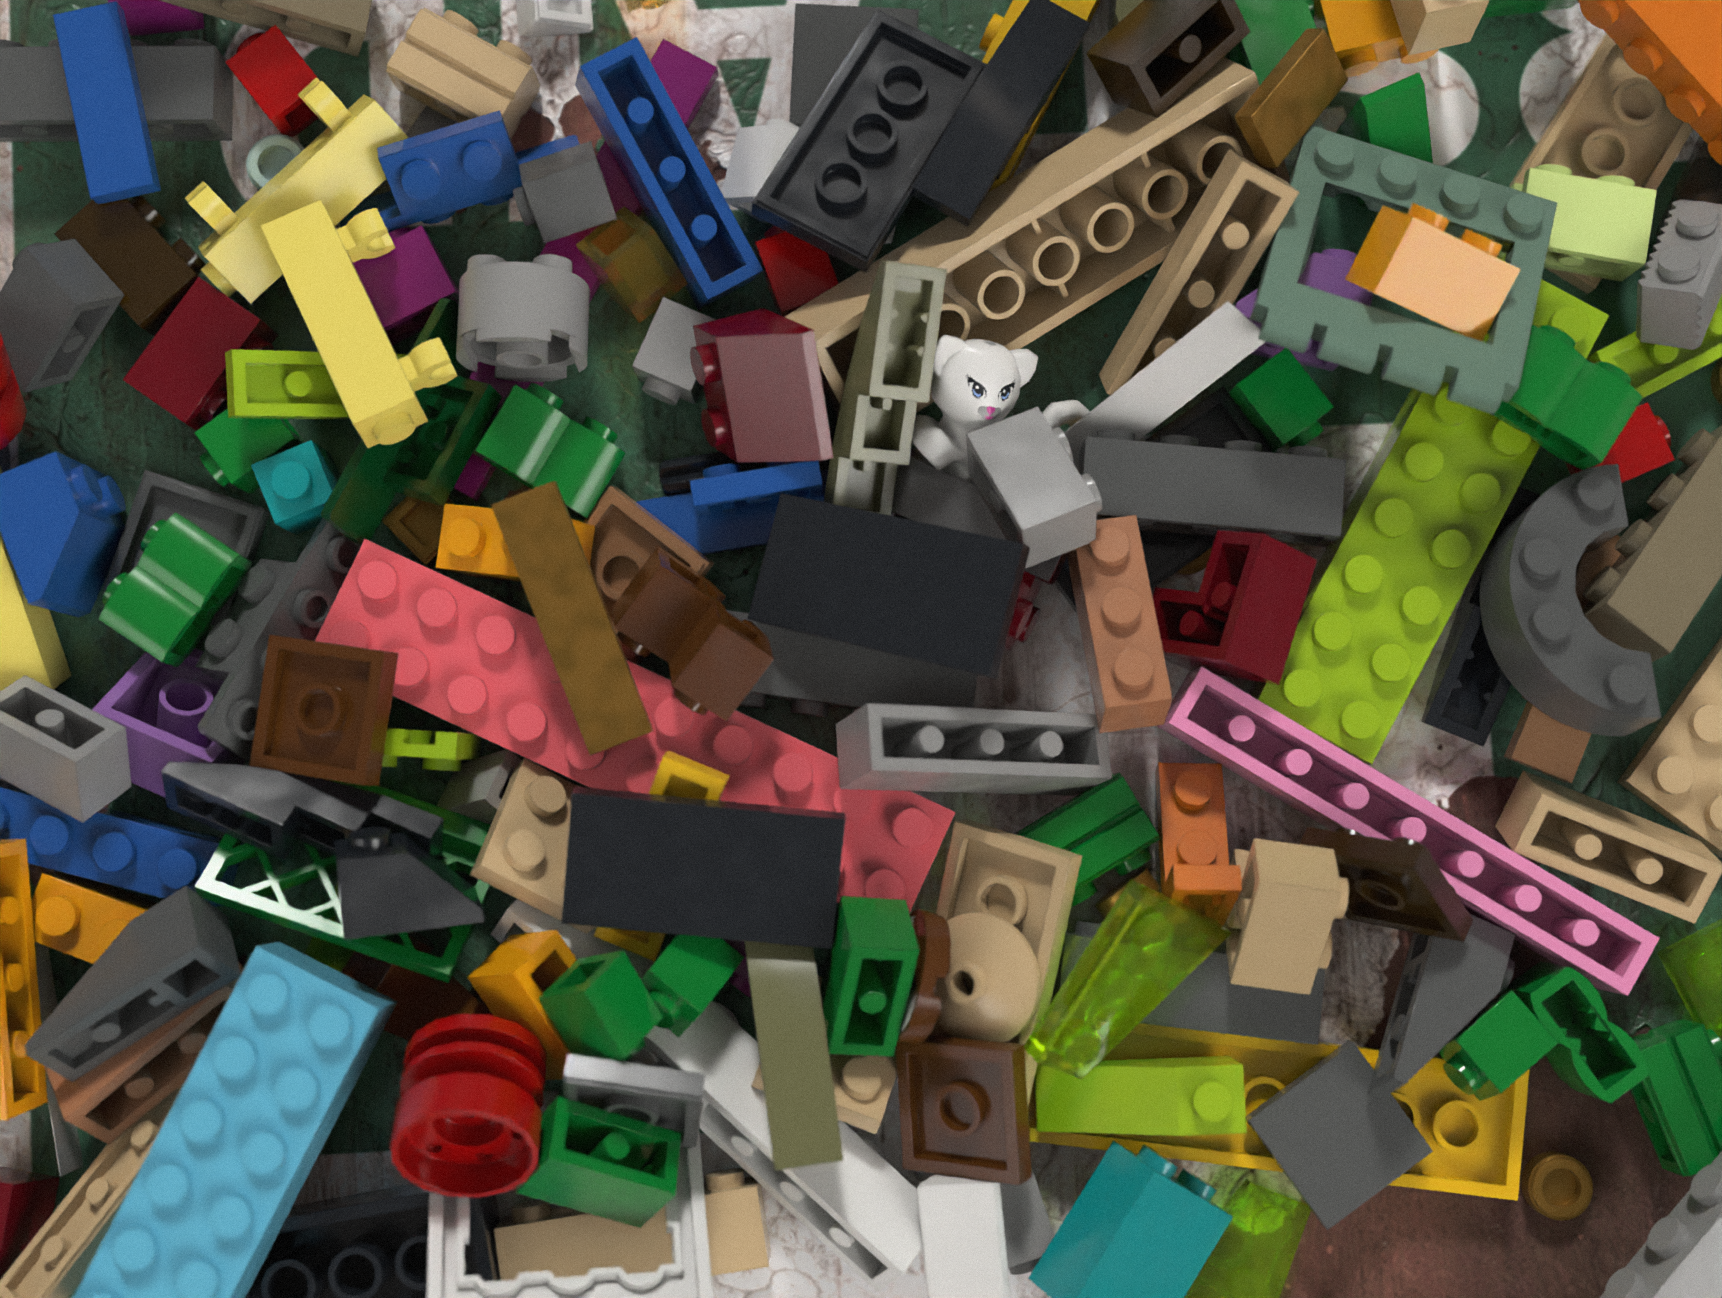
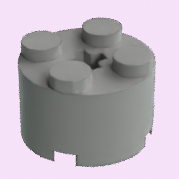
[456,254,590,382]

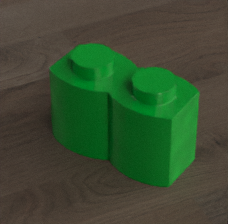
[1492,325,1643,470]
[472,382,626,519]
[99,512,252,667]
[1505,961,1648,1103]

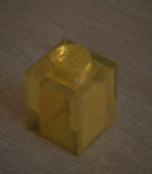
[575,206,688,323]

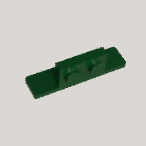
[321,298,502,545]

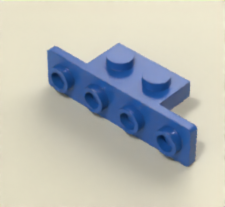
[340,110,580,233]
[637,461,828,555]

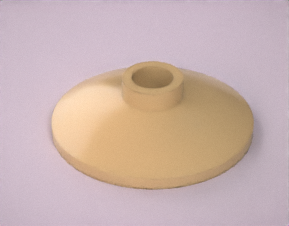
[934,912,1041,1042]

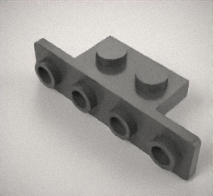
[195,518,376,761]

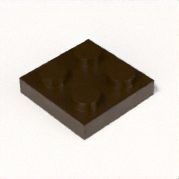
[1299,827,1473,942]

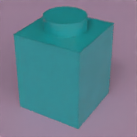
[251,440,340,535]

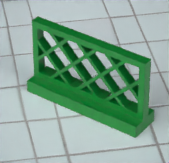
[195,767,493,983]

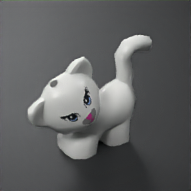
[912,334,1090,485]

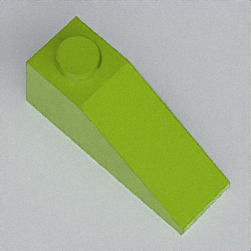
[1034,1055,1247,1136]

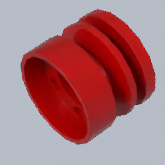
[391,1014,547,1198]

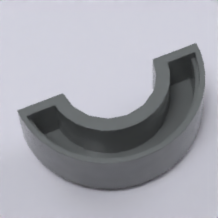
[1479,464,1661,736]

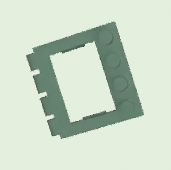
[1249,126,1557,414]

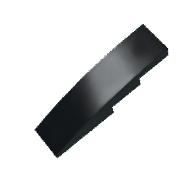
[911,0,1090,227]
[1421,487,1541,747]
[161,761,444,860]

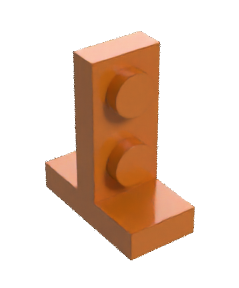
[1154,762,1242,935]

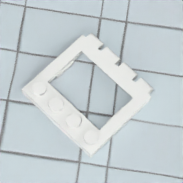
[427,1090,713,1298]

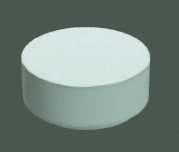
[246,134,304,190]

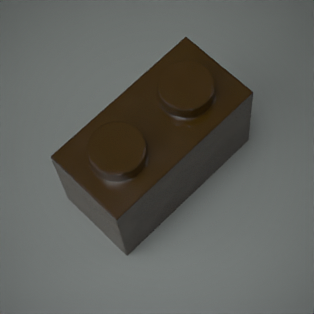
[1086,0,1250,117]
[54,195,208,336]

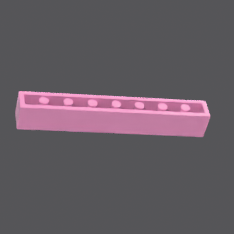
[1157,667,1660,996]

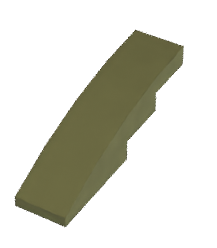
[823,260,947,516]
[744,941,844,1171]

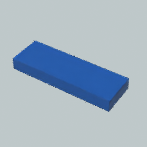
[53,1,161,205]

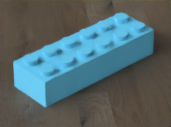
[73,941,398,1298]

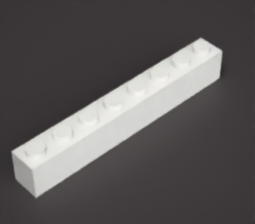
[491,899,923,1292]

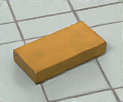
[1234,28,1348,168]

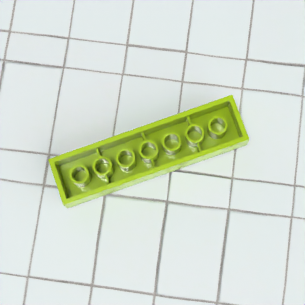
[1248,256,1609,765]

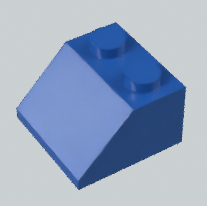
[0,451,126,618]

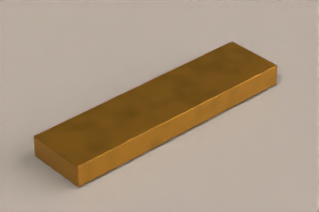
[491,481,653,755]

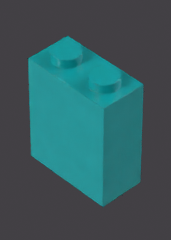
[1028,1141,1233,1298]

